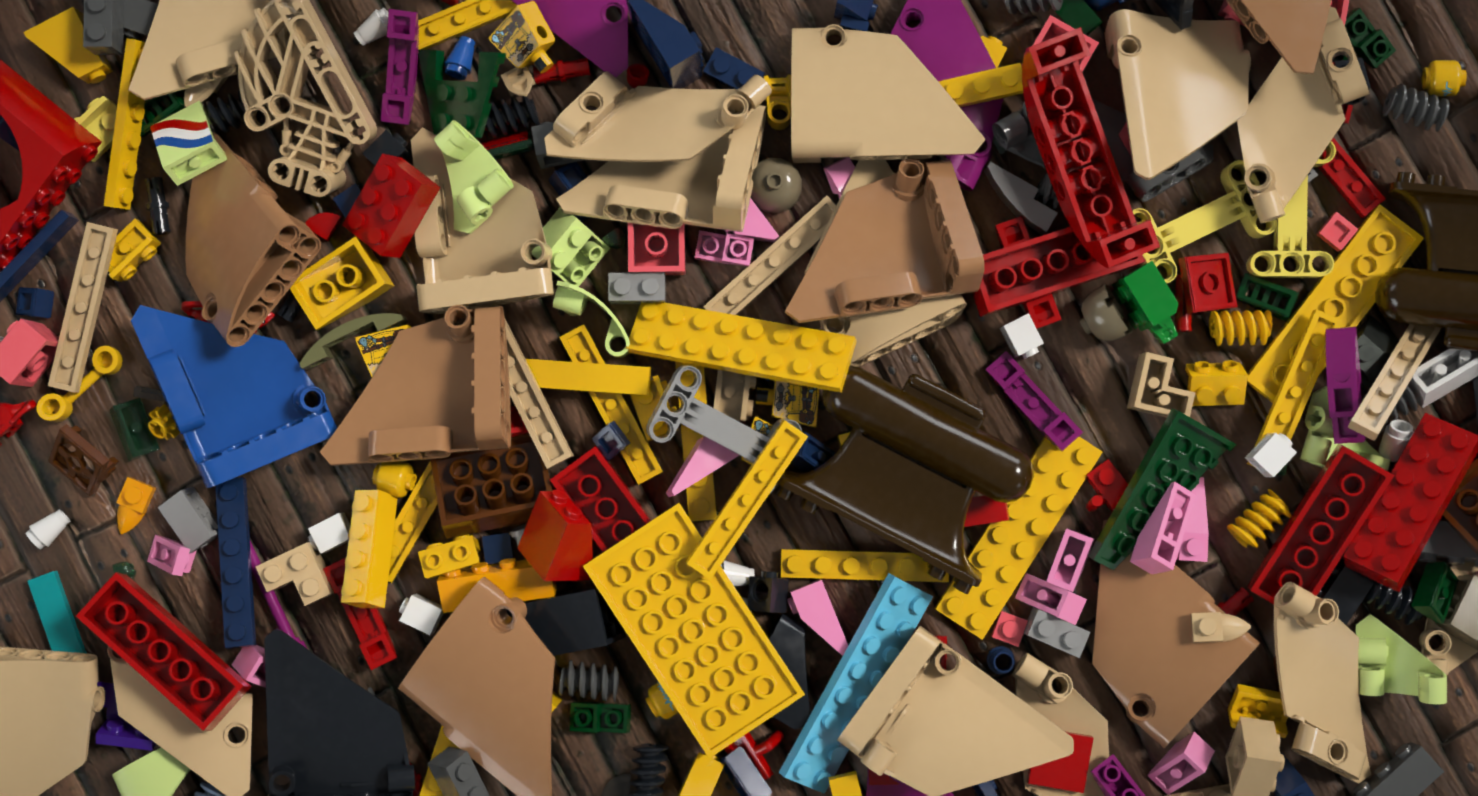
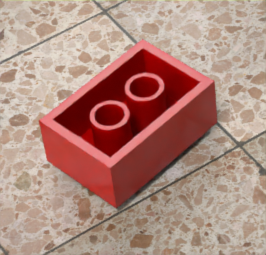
[342,153,441,258]

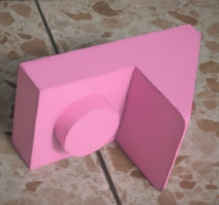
[147,535,197,576]

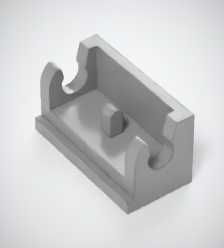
[158,487,218,554]

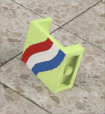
[150,101,227,186]

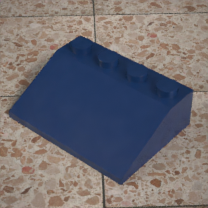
[626,0,704,89]

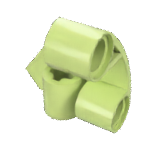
[434,120,514,234]
[553,281,630,358]
[1300,386,1391,471]
[1355,614,1447,704]
[112,748,191,796]

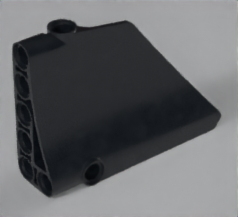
[264,628,415,796]

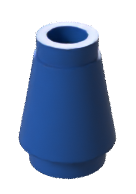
[444,36,475,80]

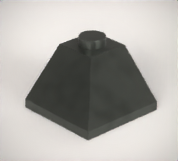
[1357,315,1400,389]

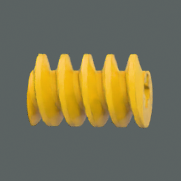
[1209,310,1273,346]
[1227,489,1292,548]

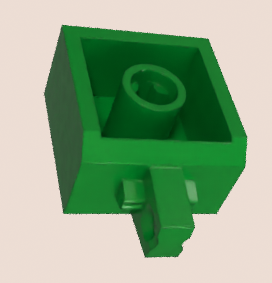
[1111,261,1178,345]

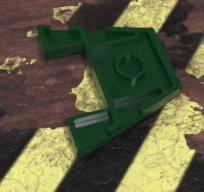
[418,50,506,138]

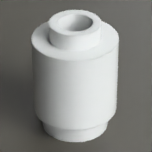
[1379,419,1414,462]

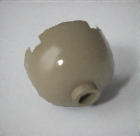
[751,158,802,214]
[1080,284,1132,341]

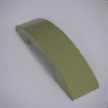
[300,313,408,371]

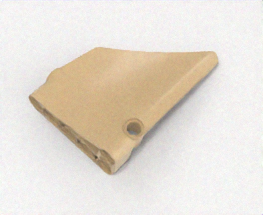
[1105,9,1251,180]
[837,626,1074,796]
[0,647,105,796]

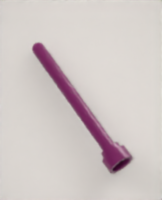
[250,541,307,648]

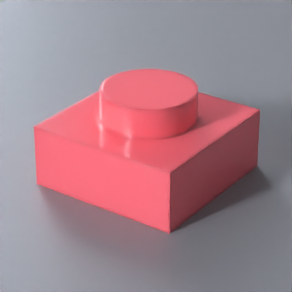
[1316,212,1358,252]
[991,611,1028,647]

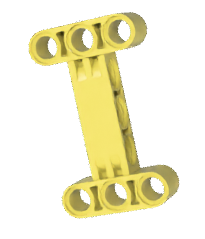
[1246,141,1336,278]
[1133,160,1278,284]

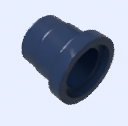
[986,646,1015,674]

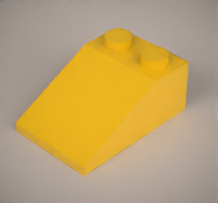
[290,236,394,330]

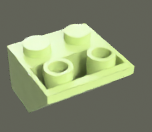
[531,208,610,287]

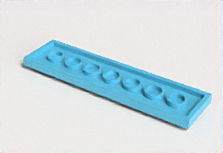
[779,573,933,794]

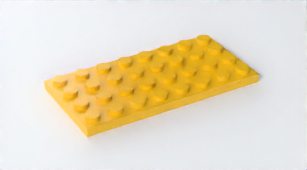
[583,503,805,758]

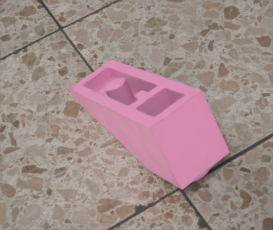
[666,436,739,498]
[1176,477,1209,562]
[1130,482,1196,574]
[787,579,848,656]

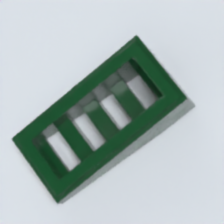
[140,90,186,137]
[1236,273,1299,322]

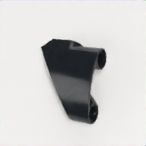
[769,613,811,730]

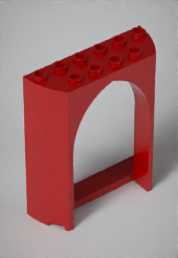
[0,59,102,272]

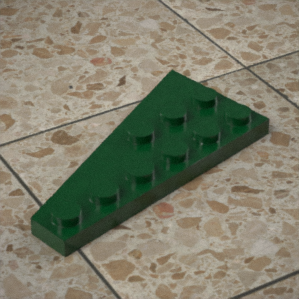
[1088,408,1237,570]

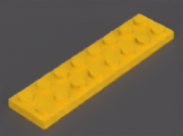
[1247,204,1424,403]
[626,302,857,393]
[934,437,1103,640]

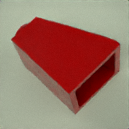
[518,490,593,581]

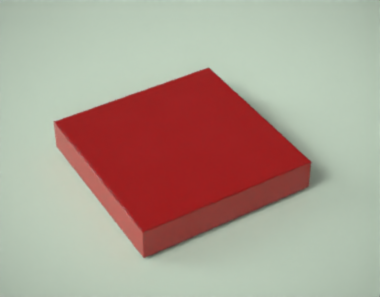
[1178,253,1237,314]
[1027,731,1094,793]

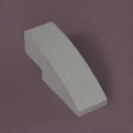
[984,161,1057,235]

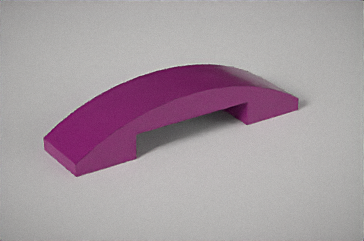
[381,9,419,125]
[985,351,1083,452]

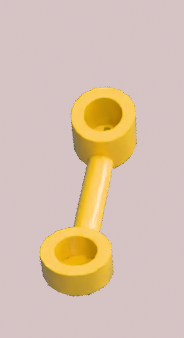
[37,346,123,422]

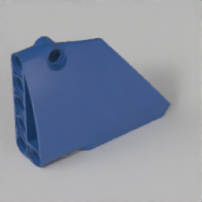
[131,305,337,488]

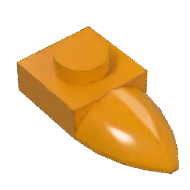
[116,477,156,534]

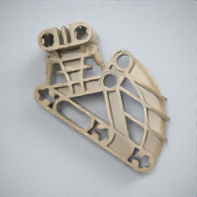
[234,0,377,197]

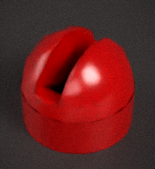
[626,64,649,88]

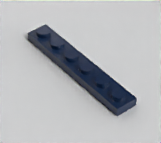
[215,477,256,649]

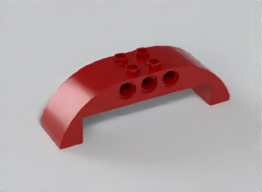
[1022,27,1160,268]

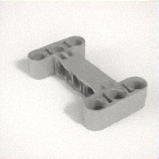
[646,365,802,494]

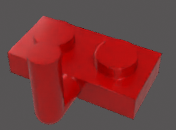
[1086,459,1128,512]
[724,730,784,780]

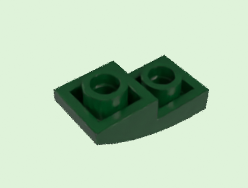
[1051,0,1103,36]
[1345,8,1396,69]
[570,702,631,733]

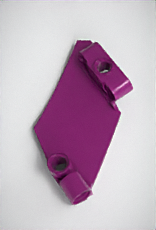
[511,0,628,77]
[891,0,1004,191]

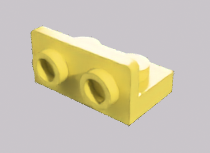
[74,96,117,162]

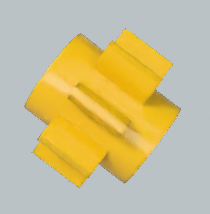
[148,404,180,440]

